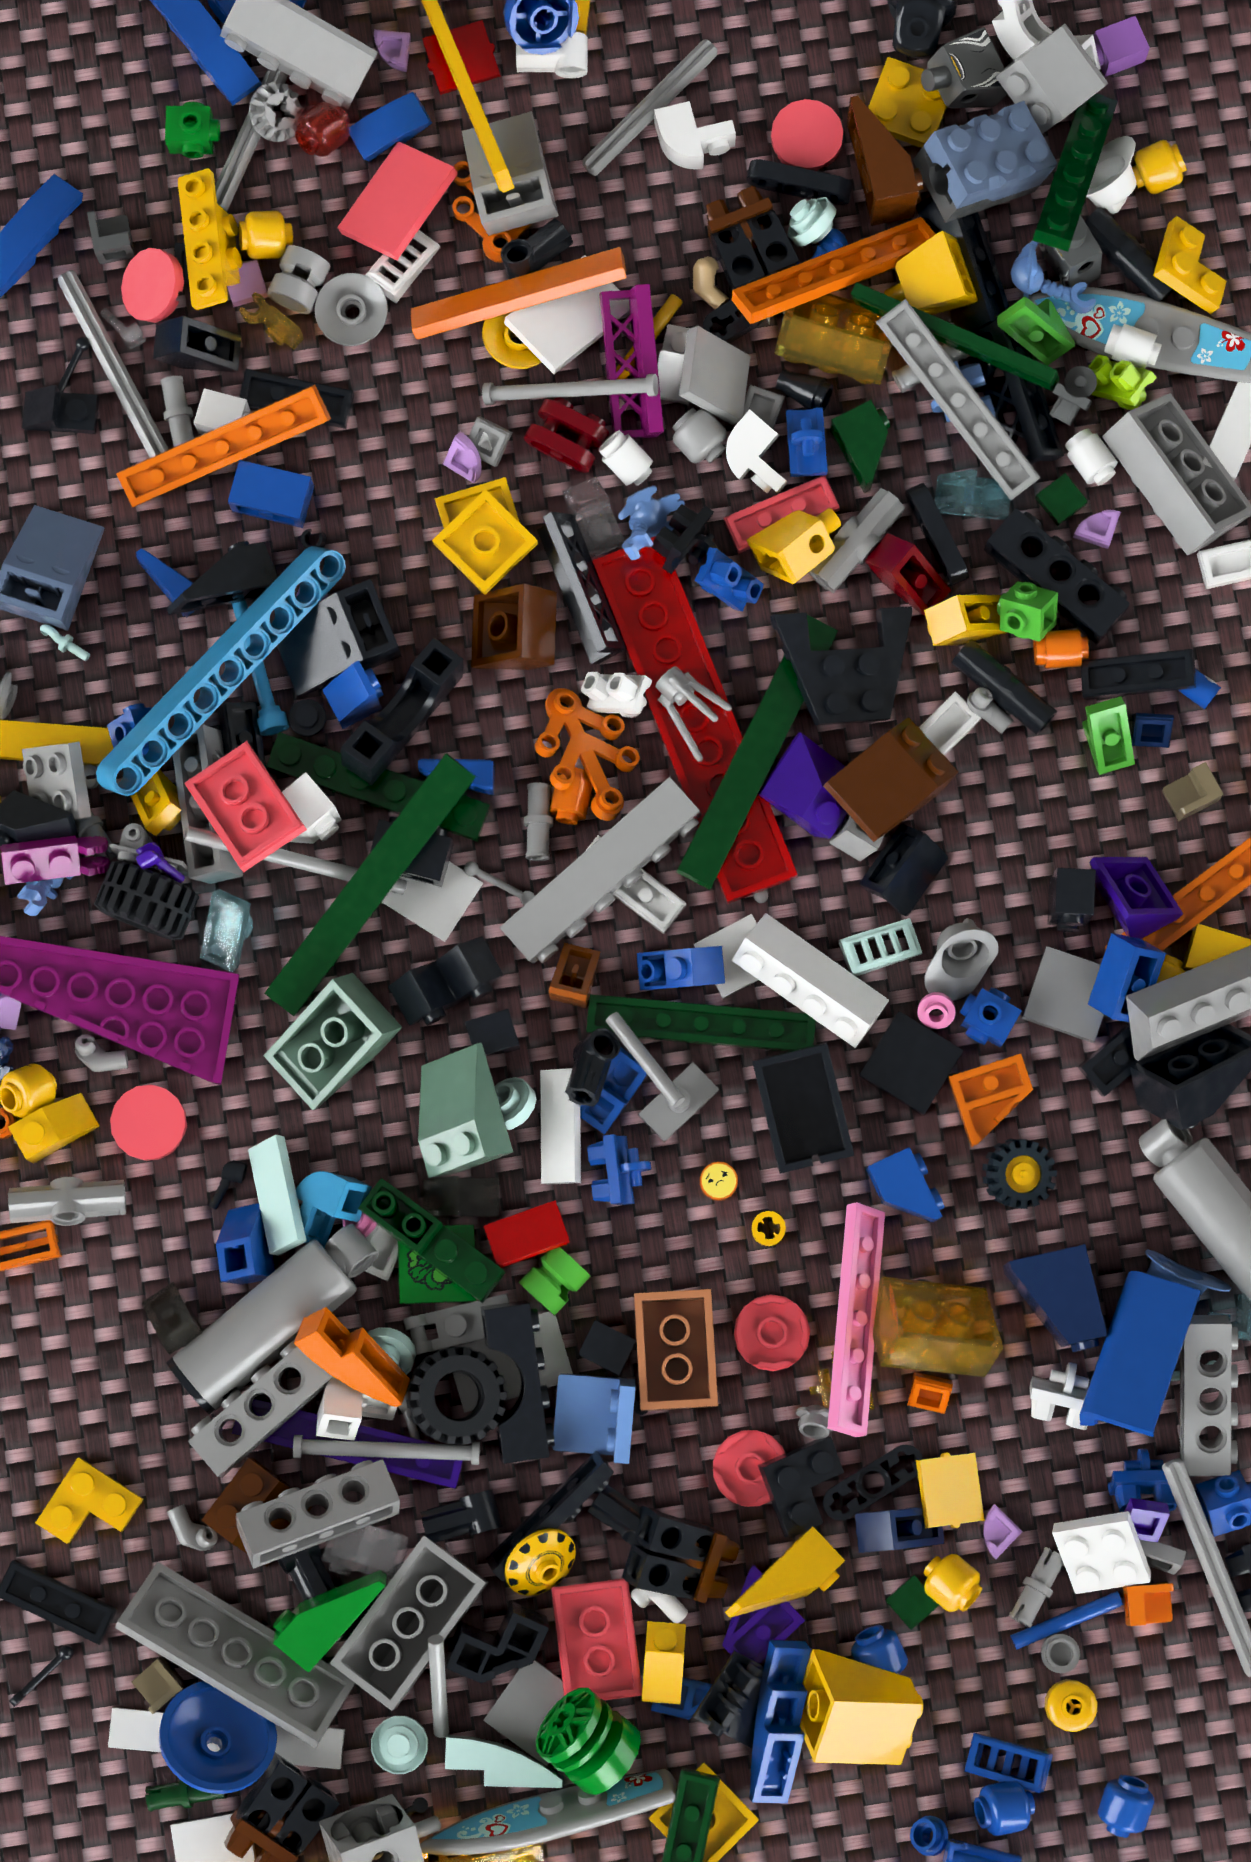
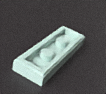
[248,1135,306,1256]

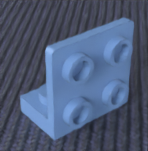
[552,1373,636,1464]

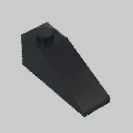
[166,541,278,615]

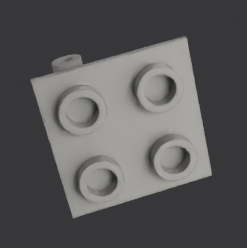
[109,823,189,879]

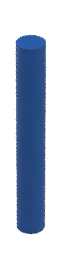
[1010,1591,1123,1650]

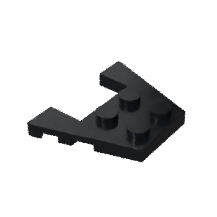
[770,606,912,726]

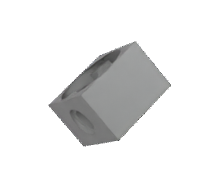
[319,1794,441,1862]

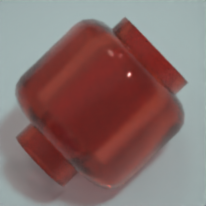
[295,102,350,157]

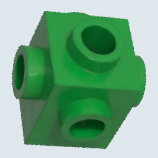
[165,102,220,158]

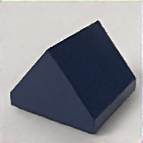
[1132,713,1174,748]

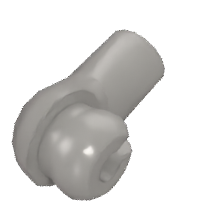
[75,1034,128,1072]

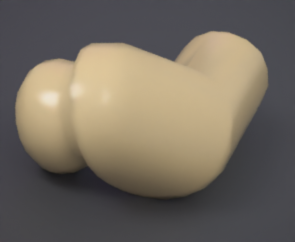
[693,256,729,310]

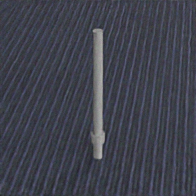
[184,826,407,895]

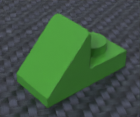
[997,296,1075,366]
[1082,696,1135,775]

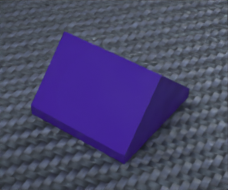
[1089,857,1183,939]

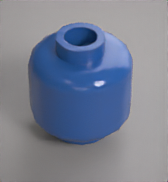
[851,1625,908,1675]
[1098,1775,1155,1838]
[974,1781,1035,1836]

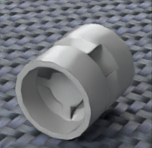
[266,245,330,314]

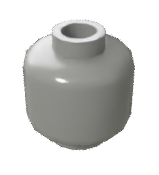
[672,408,727,464]

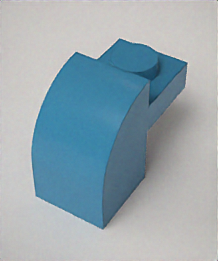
[296,1171,372,1248]

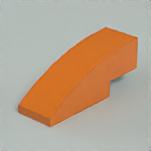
[294,1307,410,1407]

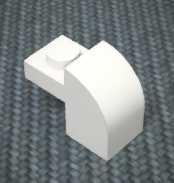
[654,101,736,169]
[726,409,788,493]
[316,1377,397,1441]

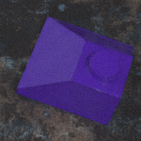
[758,732,847,839]

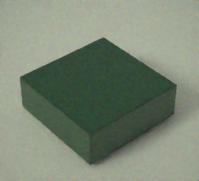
[1035,473,1088,526]
[885,1575,939,1630]

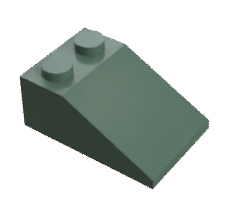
[263,973,402,1110]
[418,1043,513,1178]

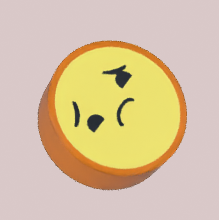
[700,1162,738,1201]

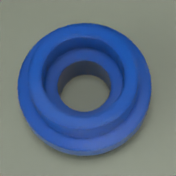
[910,1816,948,1856]

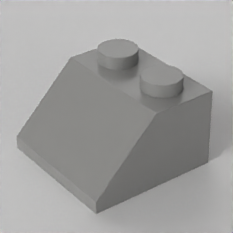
[996,23,1108,134]

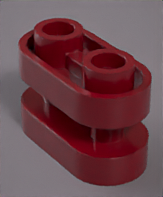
[524,397,610,473]

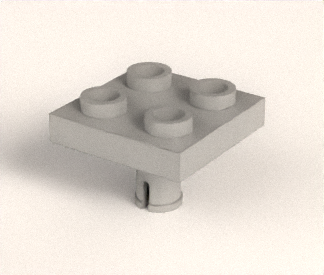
[22,742,99,819]

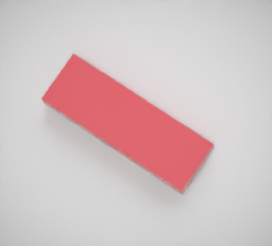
[723,475,840,554]

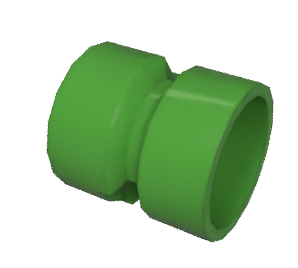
[518,1247,591,1316]

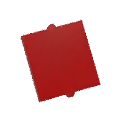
[422,20,501,95]

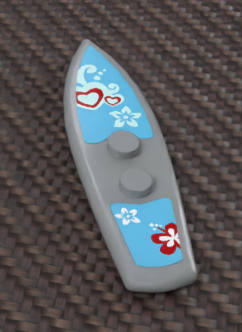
[1029,287,1251,383]
[420,1769,678,1855]

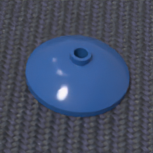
[159,1681,277,1794]

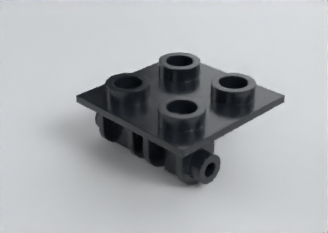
[693,1650,764,1748]

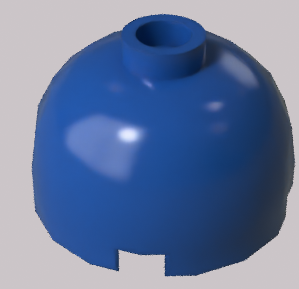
[503,0,579,55]

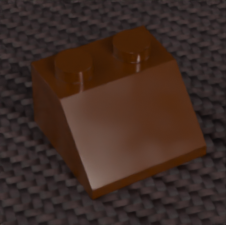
[471,583,557,670]
[201,1457,314,1567]

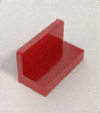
[483,1200,570,1268]

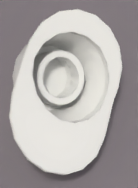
[1086,136,1137,214]

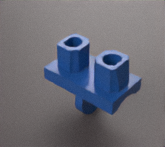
[785,407,828,477]
[694,547,764,612]
[587,1134,652,1205]
[1108,1449,1177,1512]

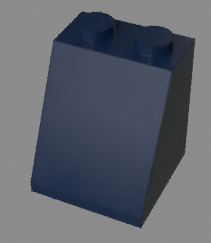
[1003,1244,1108,1352]

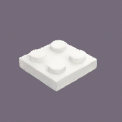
[1052,1511,1151,1594]

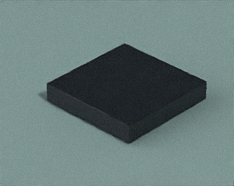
[859,1011,964,1116]

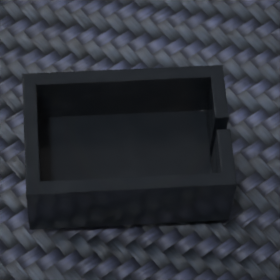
[752,1042,855,1174]

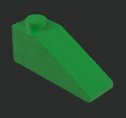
[273,1570,387,1673]

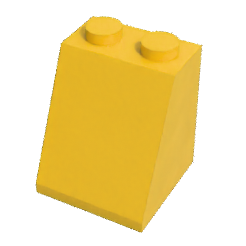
[799,1649,923,1765]

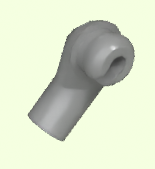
[967,687,1014,734]
[167,1504,218,1551]

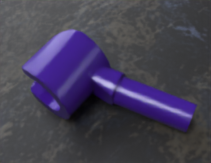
[136,842,185,883]

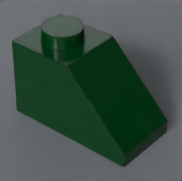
[830,400,890,493]

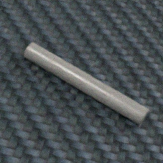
[606,1012,685,1108]
[428,1635,449,1738]

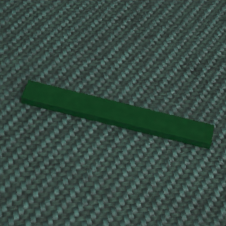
[676,615,838,890]
[264,753,477,1016]

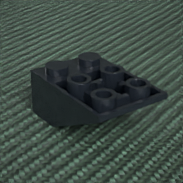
[277,579,402,697]

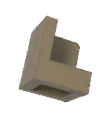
[1162,762,1224,822]
[132,1656,187,1714]

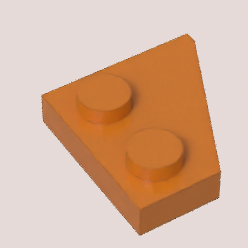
[948,1054,1033,1147]

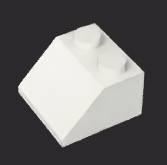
[282,772,342,844]

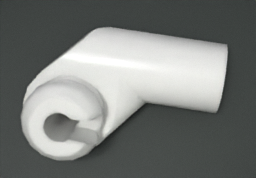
[631,1588,688,1624]

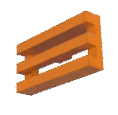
[0,1220,62,1272]

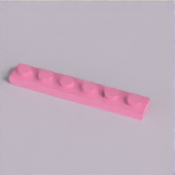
[827,1202,885,1437]

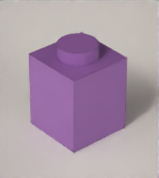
[1094,16,1150,77]

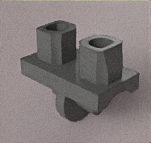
[1049,366,1097,426]

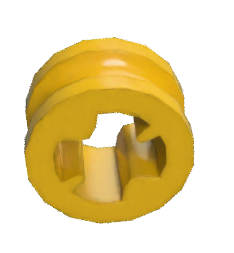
[751,1211,786,1246]

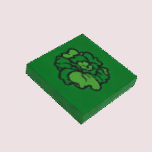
[398,1225,476,1304]

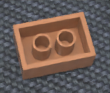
[634,1289,718,1411]

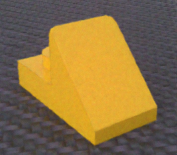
[130,769,181,836]
[642,1621,686,1704]

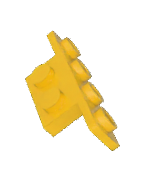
[178,168,242,310]

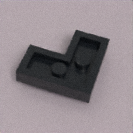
[758,1436,844,1539]

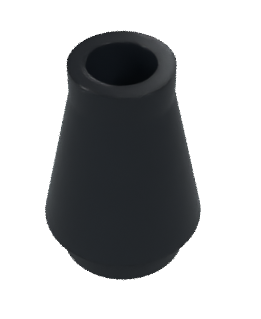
[776,369,833,411]

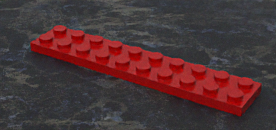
[592,536,798,904]

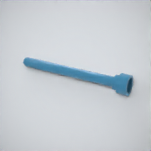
[232,601,289,736]

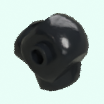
[887,0,958,59]

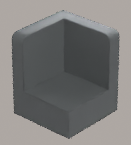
[87,211,135,264]

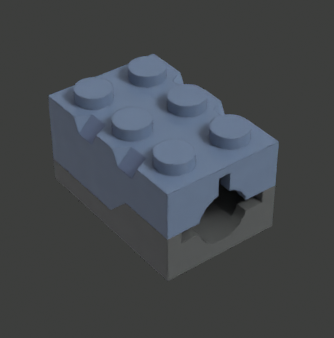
[913,101,1058,223]

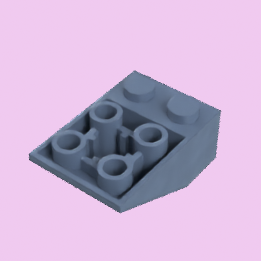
[0,505,105,631]

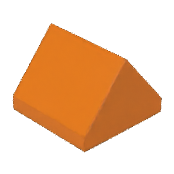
[907,1372,953,1414]

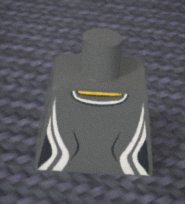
[921,27,1007,108]
[1038,215,1102,288]

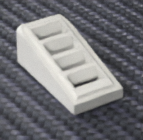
[365,230,440,303]

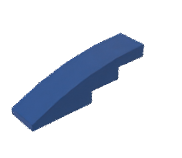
[150,0,262,106]
[0,174,83,298]
[749,1640,811,1803]

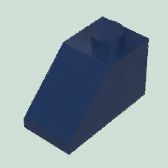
[855,1507,945,1553]

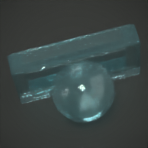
[200,889,253,973]

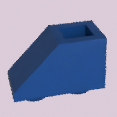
[322,660,384,729]
[637,946,725,991]
[866,1147,945,1222]
[216,1203,275,1285]

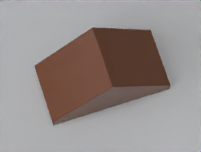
[549,943,601,1009]

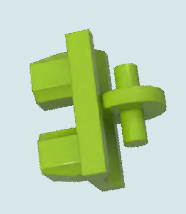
[1088,355,1157,410]

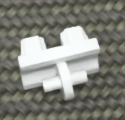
[581,672,652,718]
[1029,1362,1089,1430]

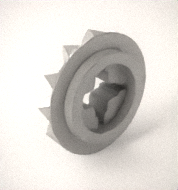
[249,82,305,142]

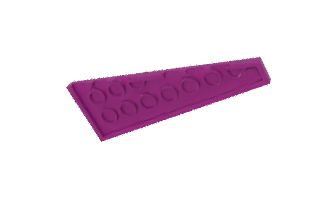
[0,936,239,1085]

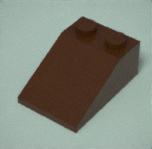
[847,95,923,226]
[823,717,959,842]

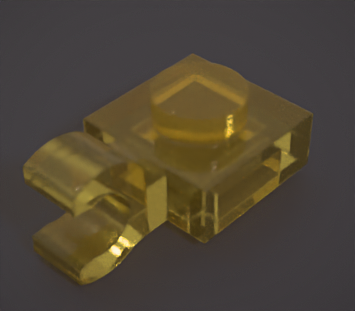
[239,292,304,350]

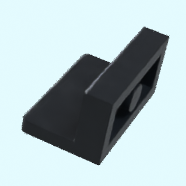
[859,823,948,916]

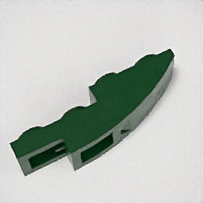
[358,1178,505,1303]

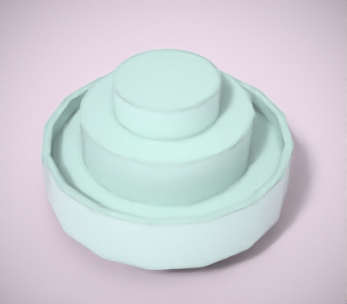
[787,197,837,247]
[494,1077,536,1130]
[368,1327,416,1375]
[371,1716,428,1774]

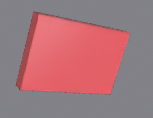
[337,141,458,260]
[184,741,307,873]
[551,1579,642,1701]

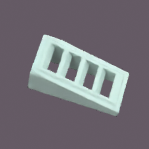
[839,918,922,977]

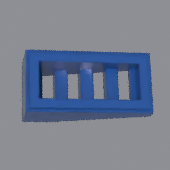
[136,548,195,618]
[418,759,495,795]
[964,1733,1053,1793]

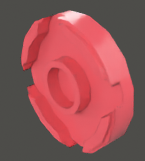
[771,99,844,171]
[121,248,184,323]
[110,1085,187,1161]
[734,1294,810,1372]
[713,1430,785,1507]

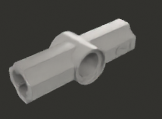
[809,488,905,594]
[8,1177,127,1226]

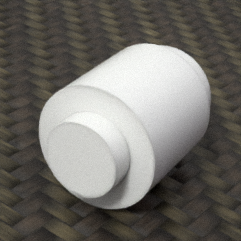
[1104,323,1162,369]
[1065,428,1118,485]
[598,430,653,486]

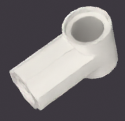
[516,32,588,79]

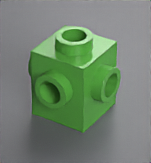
[997,581,1058,642]

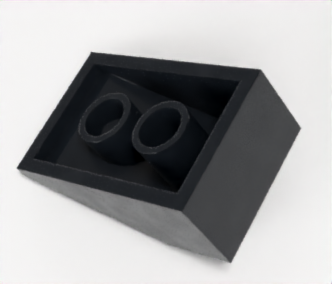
[1130,1024,1251,1131]

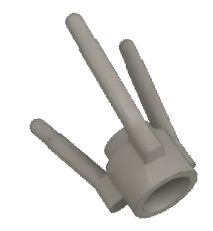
[655,666,732,762]

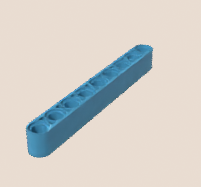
[96,546,346,796]

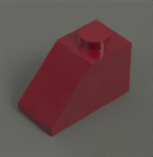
[864,533,951,617]

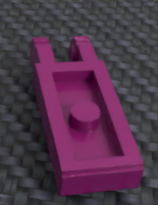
[0,835,110,885]

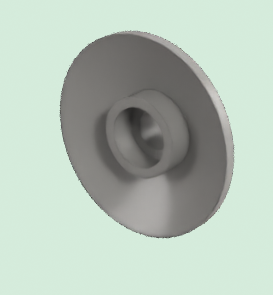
[314,273,388,346]

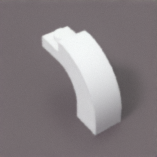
[992,0,1101,70]

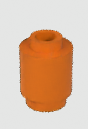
[1033,629,1089,669]
[550,767,593,825]

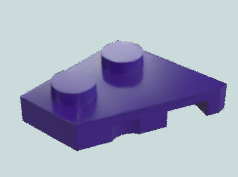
[722,1565,805,1664]

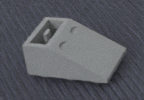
[462,111,559,236]

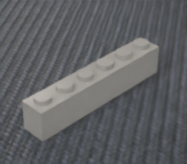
[499,777,702,964]

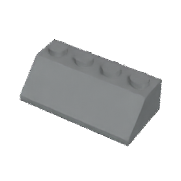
[220,0,378,109]
[1102,393,1251,556]
[1126,945,1251,1061]
[330,1536,489,1711]

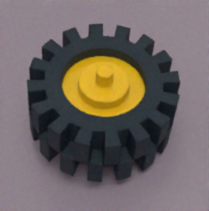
[982,1139,1057,1209]

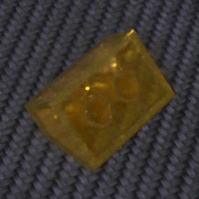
[774,294,893,385]
[873,1277,1003,1377]

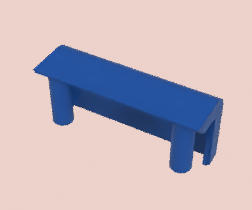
[1079,1271,1201,1437]

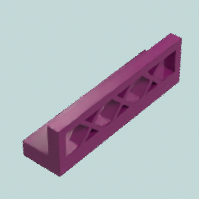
[599,284,664,439]

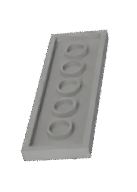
[115,1562,355,1748]

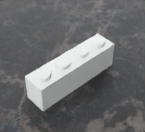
[731,913,889,1048]

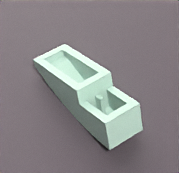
[445,1735,564,1788]

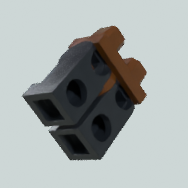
[706,186,800,294]
[622,1506,740,1603]
[224,1752,340,1862]

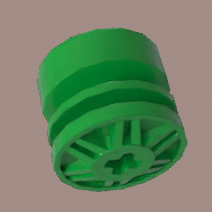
[536,1688,641,1795]

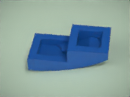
[347,92,432,162]
[580,1047,647,1135]

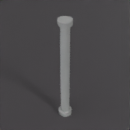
[482,374,659,405]
[293,1435,480,1465]

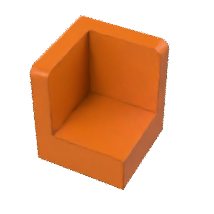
[1122,1582,1174,1626]

